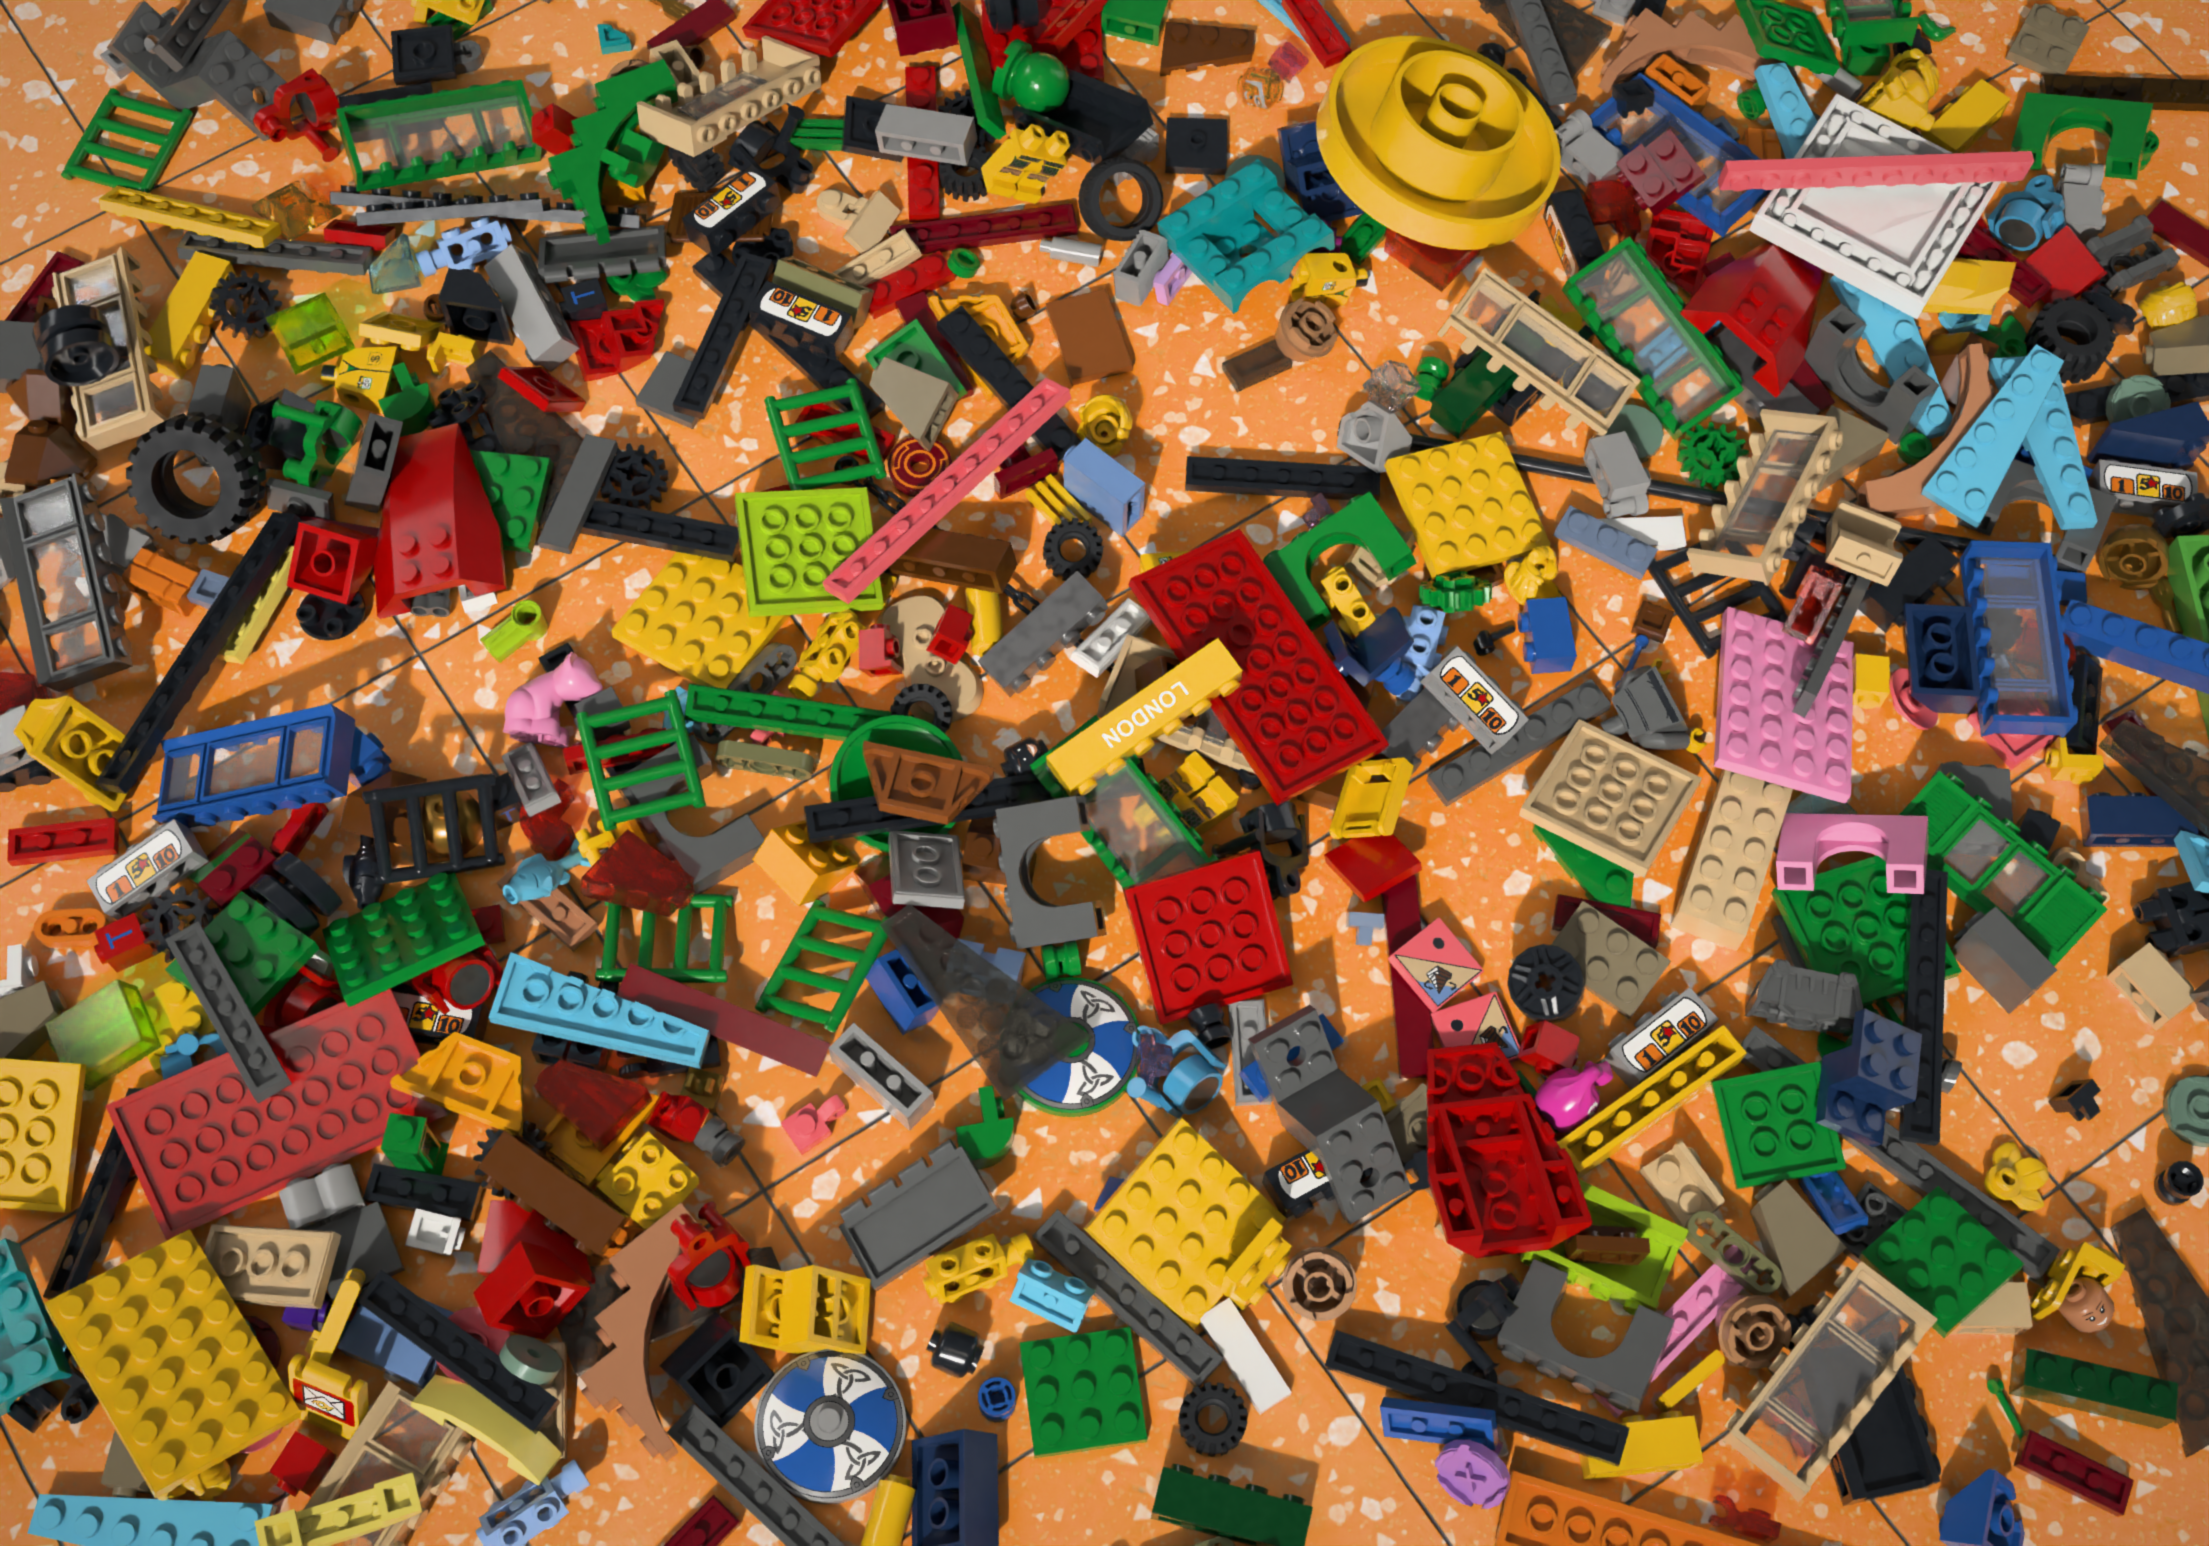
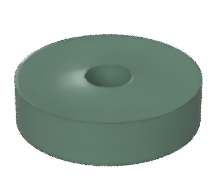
[499,1335,562,1385]

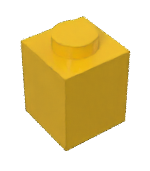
[1852,654,1890,709]

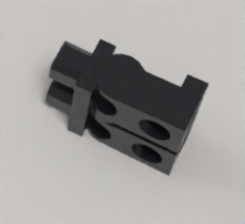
[2132,881,2209,959]
[531,971,620,1077]

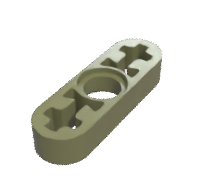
[714,740,815,780]
[1685,1211,1782,1296]

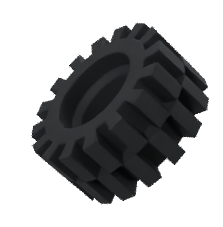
[939,143,992,202]
[668,147,726,192]
[1043,518,1104,581]
[890,683,953,733]
[1178,1382,1248,1457]

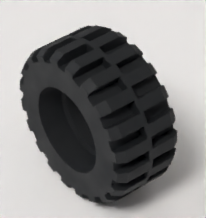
[126,412,267,545]

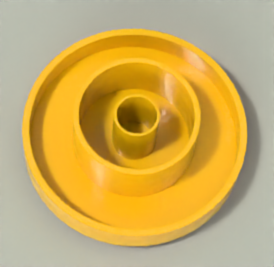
[1316,36,1561,250]

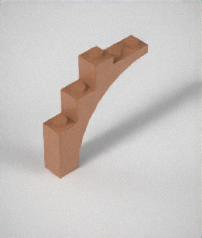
[1598,8,1787,93]
[1856,343,1995,519]
[580,1203,697,1462]

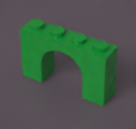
[2011,92,2154,180]
[1263,491,1417,632]

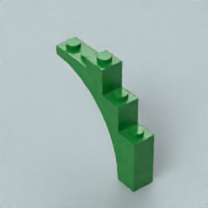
[546,59,678,246]

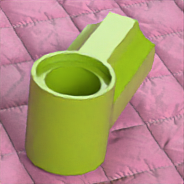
[480,600,548,663]

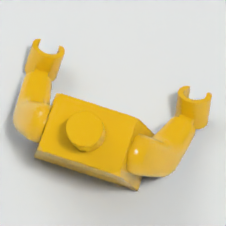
[1857,66,1935,133]

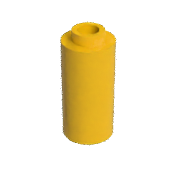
[965,588,1004,658]
[861,1474,916,1546]

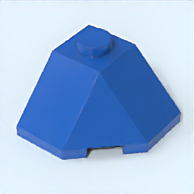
[1939,1469,2025,1546]

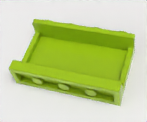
[1515,1179,1688,1315]

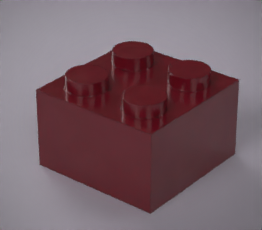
[887,0,959,57]

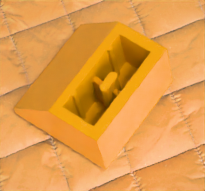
[752,820,859,906]

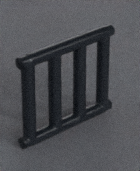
[1648,541,1790,659]
[362,773,506,885]

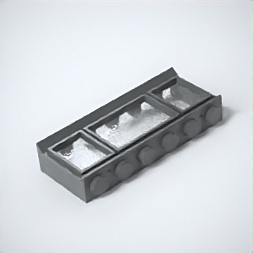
[0,473,133,692]

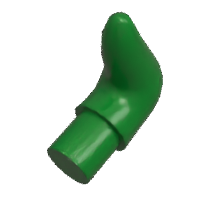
[1918,14,1956,42]

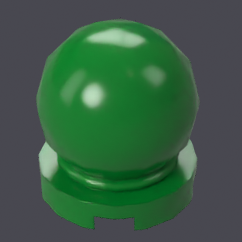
[992,39,1070,114]

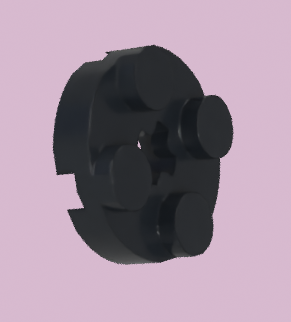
[2151,493,2209,540]

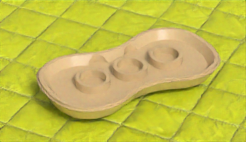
[877,595,983,723]

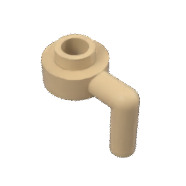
[2048,847,2110,904]

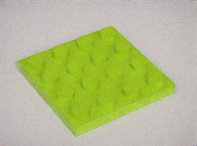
[734,487,884,617]

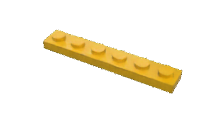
[99,186,281,248]

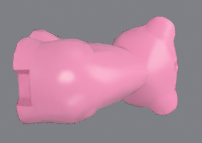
[503,652,603,748]

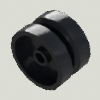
[984,0,1039,34]
[32,304,119,387]
[249,851,343,937]

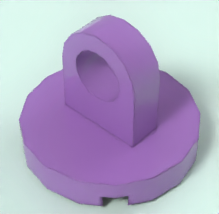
[1435,1440,1511,1509]

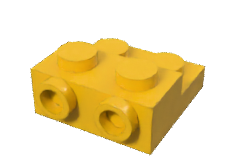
[125,979,217,1075]
[1221,1218,1292,1311]

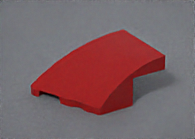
[1645,209,1714,296]
[568,299,665,382]
[477,1200,596,1284]

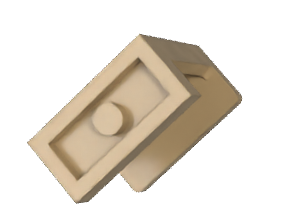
[1825,500,1903,587]

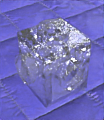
[1362,360,1421,413]

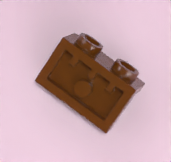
[1564,1225,1650,1265]

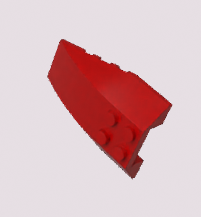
[1680,240,1825,398]
[374,423,507,619]
[1426,1042,1593,1258]

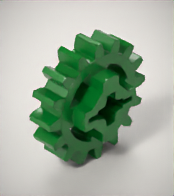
[1676,422,1749,490]
[1419,571,1492,613]

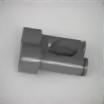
[411,588,452,617]

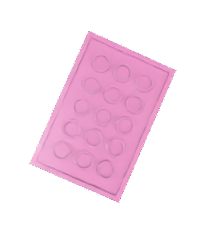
[1714,607,1854,804]

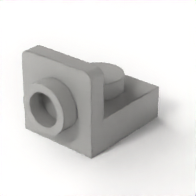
[1590,0,1636,26]

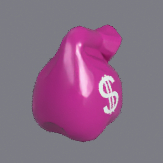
[1534,1061,1613,1134]

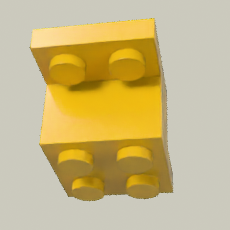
[739,1264,871,1355]

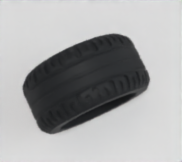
[1078,157,1163,241]

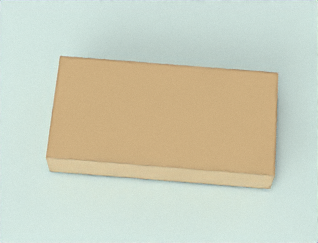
[843,190,901,255]

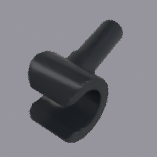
[1473,625,1515,656]

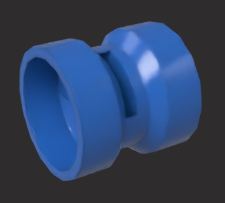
[1375,657,1416,695]
[978,1377,1016,1422]

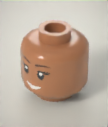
[2058,1277,2115,1333]

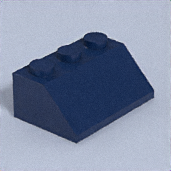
[1903,603,1981,714]
[912,1429,999,1546]

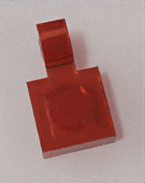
[1708,1495,1782,1544]

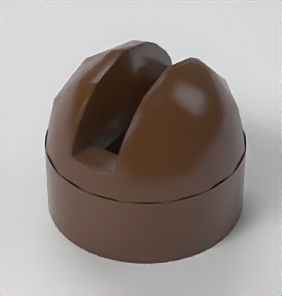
[682,45,705,69]
[1010,291,1037,319]
[423,294,445,322]

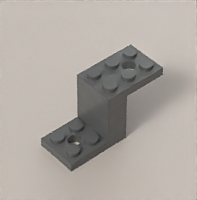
[106,0,296,141]
[1248,1004,1410,1224]

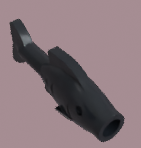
[342,834,385,910]

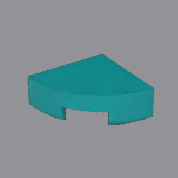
[597,24,632,55]

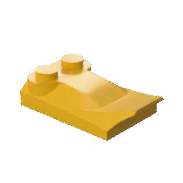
[1922,258,2017,315]
[14,696,129,811]

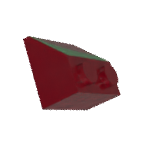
[187,828,279,911]

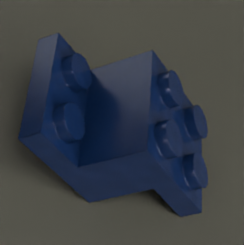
[1277,119,1364,222]
[1815,1009,1922,1147]

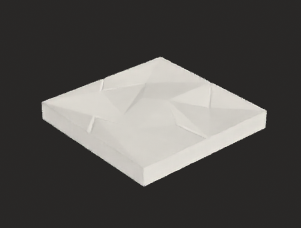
[1749,93,2001,319]

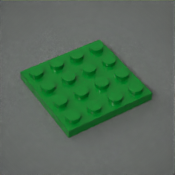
[1771,856,1962,1007]
[322,873,485,1007]

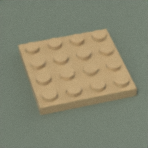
[1519,719,1702,878]

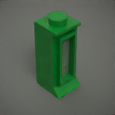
[381,1113,449,1176]

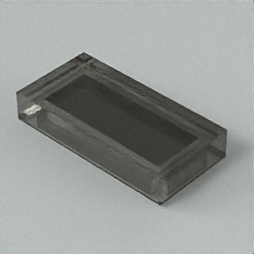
[1222,339,1293,392]

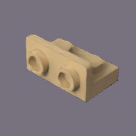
[1639,1141,1725,1228]

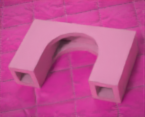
[1776,813,1929,894]

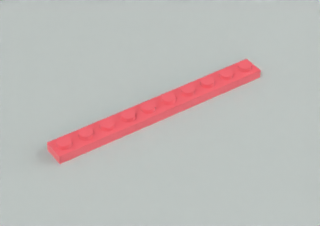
[1718,151,2034,191]
[822,378,1071,604]

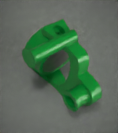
[272,399,363,488]

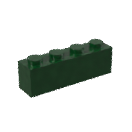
[1429,322,1544,439]
[2009,1348,2179,1429]
[1150,1464,1313,1546]

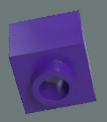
[282,1293,332,1332]

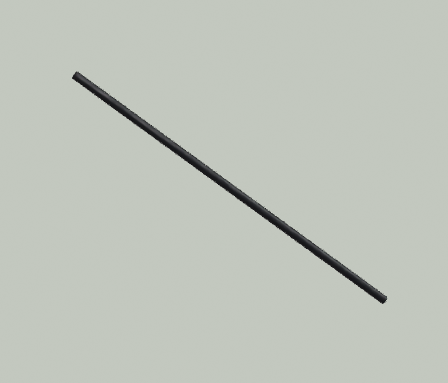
[1337,420,2078,572]

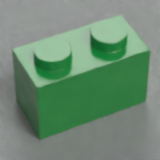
[1101,0,1169,46]

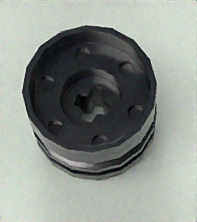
[1507,944,1586,1024]

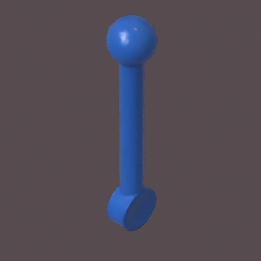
[1615,635,1649,689]

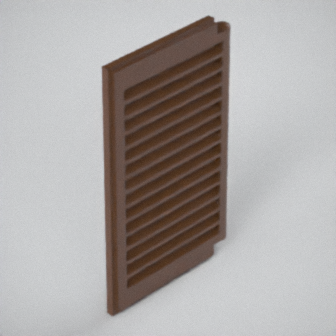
[666,192,775,243]

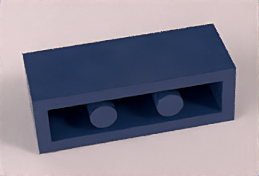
[2079,792,2199,847]

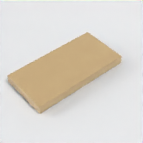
[204,1224,342,1309]

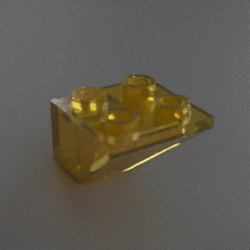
[252,178,342,241]

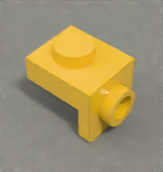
[427,332,482,375]
[2045,737,2104,784]

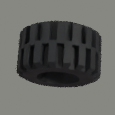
[2024,297,2116,384]

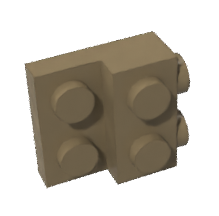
[2005,3,2090,75]

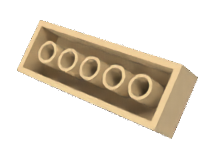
[1670,769,1793,951]

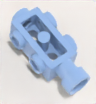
[415,216,512,278]
[1395,604,1449,702]
[475,1459,591,1546]

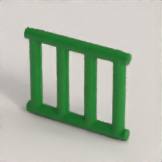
[61,88,193,193]
[764,378,887,491]
[576,690,706,831]
[595,893,734,983]
[755,899,895,1033]

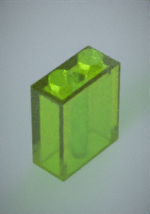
[266,292,355,375]
[45,979,162,1091]

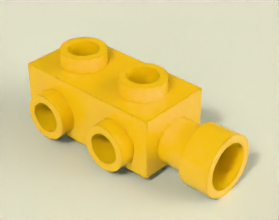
[1321,565,1376,637]
[788,609,867,701]
[923,1232,1035,1305]

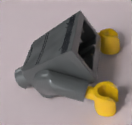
[1600,658,1707,753]

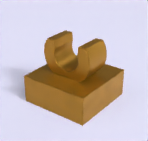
[680,1067,725,1113]

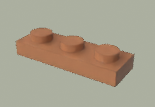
[497,859,598,952]

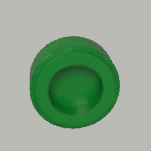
[947,248,980,278]
[1897,432,1932,465]

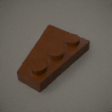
[1160,22,1255,76]

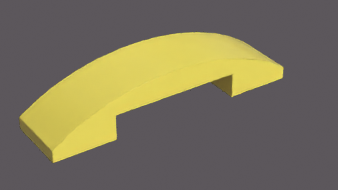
[411,1375,562,1486]
[254,1472,423,1546]

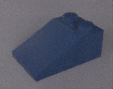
[2087,401,2209,471]

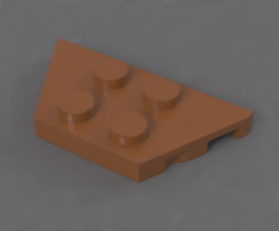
[863,741,995,825]

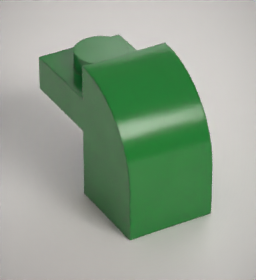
[599,128,666,188]
[378,362,436,437]
[956,1085,1014,1170]

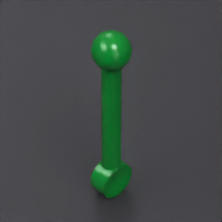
[1987,1378,2024,1445]

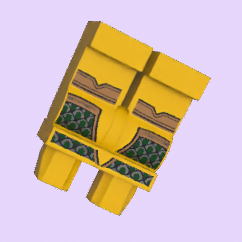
[981,124,1070,204]
[1133,751,1239,852]

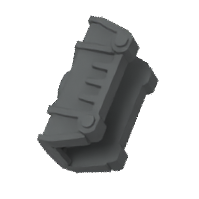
[2085,214,2180,298]
[1744,959,1863,1037]

